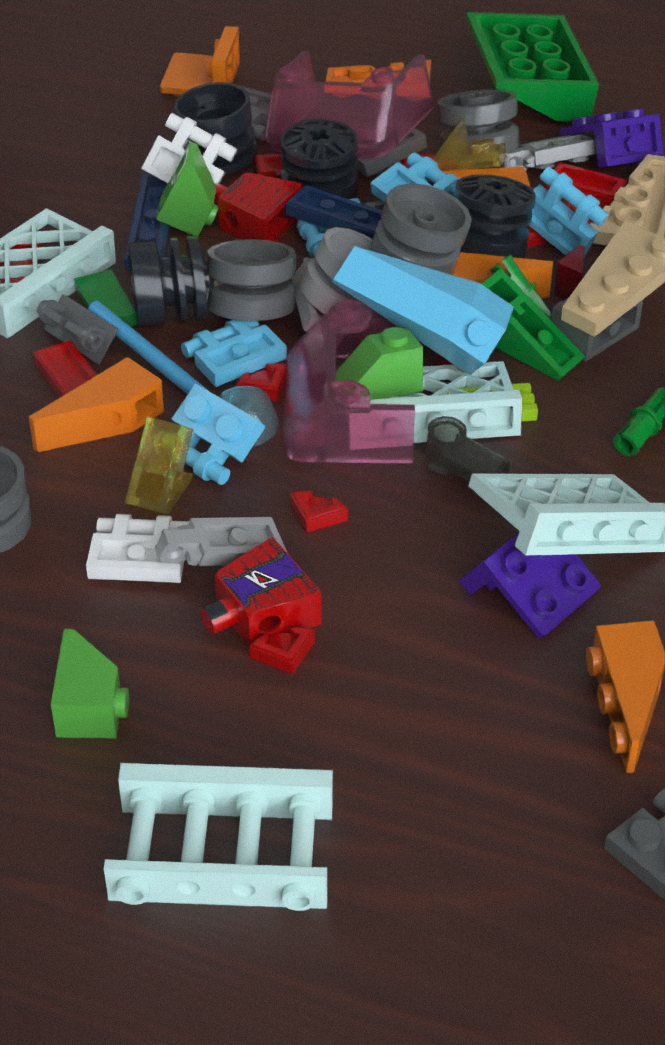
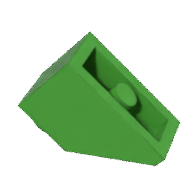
[156,141,218,237]
[329,327,423,407]
[51,629,129,738]

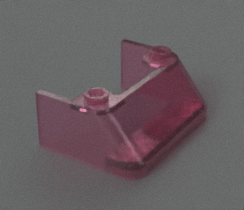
[265,51,435,158]
[283,300,415,463]

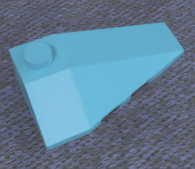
[331,246,514,375]

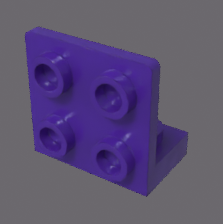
[560,109,664,167]
[458,531,601,638]

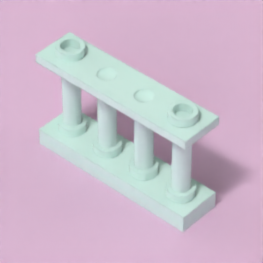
[104,763,333,911]

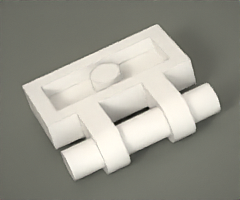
[141,113,237,184]
[86,514,189,583]

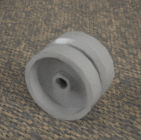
[298,227,378,327]

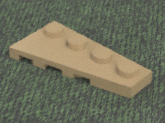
[590,154,665,246]
[561,220,665,337]

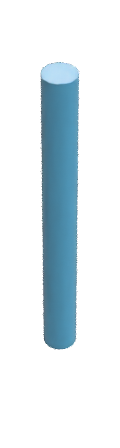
[88,300,207,395]

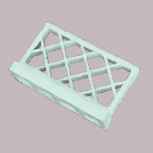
[0,208,116,339]
[344,361,522,447]
[468,474,665,556]

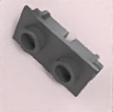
[37,294,118,365]

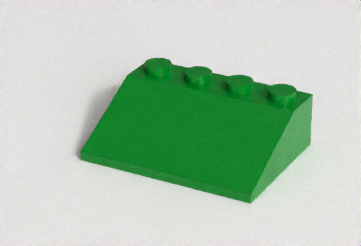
[465,12,599,124]

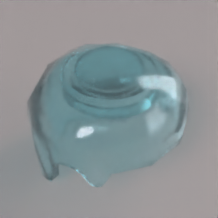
[219,386,279,446]

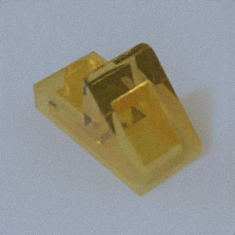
[432,118,507,171]
[125,416,194,515]

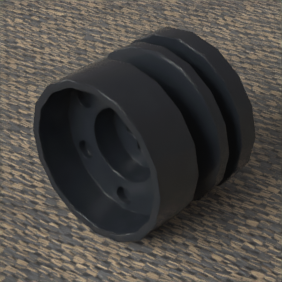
[174,82,257,175]
[280,119,358,199]
[454,175,536,258]
[128,235,210,327]

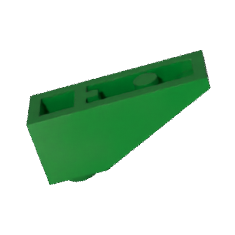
[482,268,585,381]

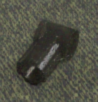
[424,416,510,482]

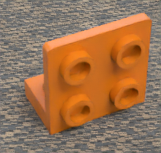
[160,26,240,97]

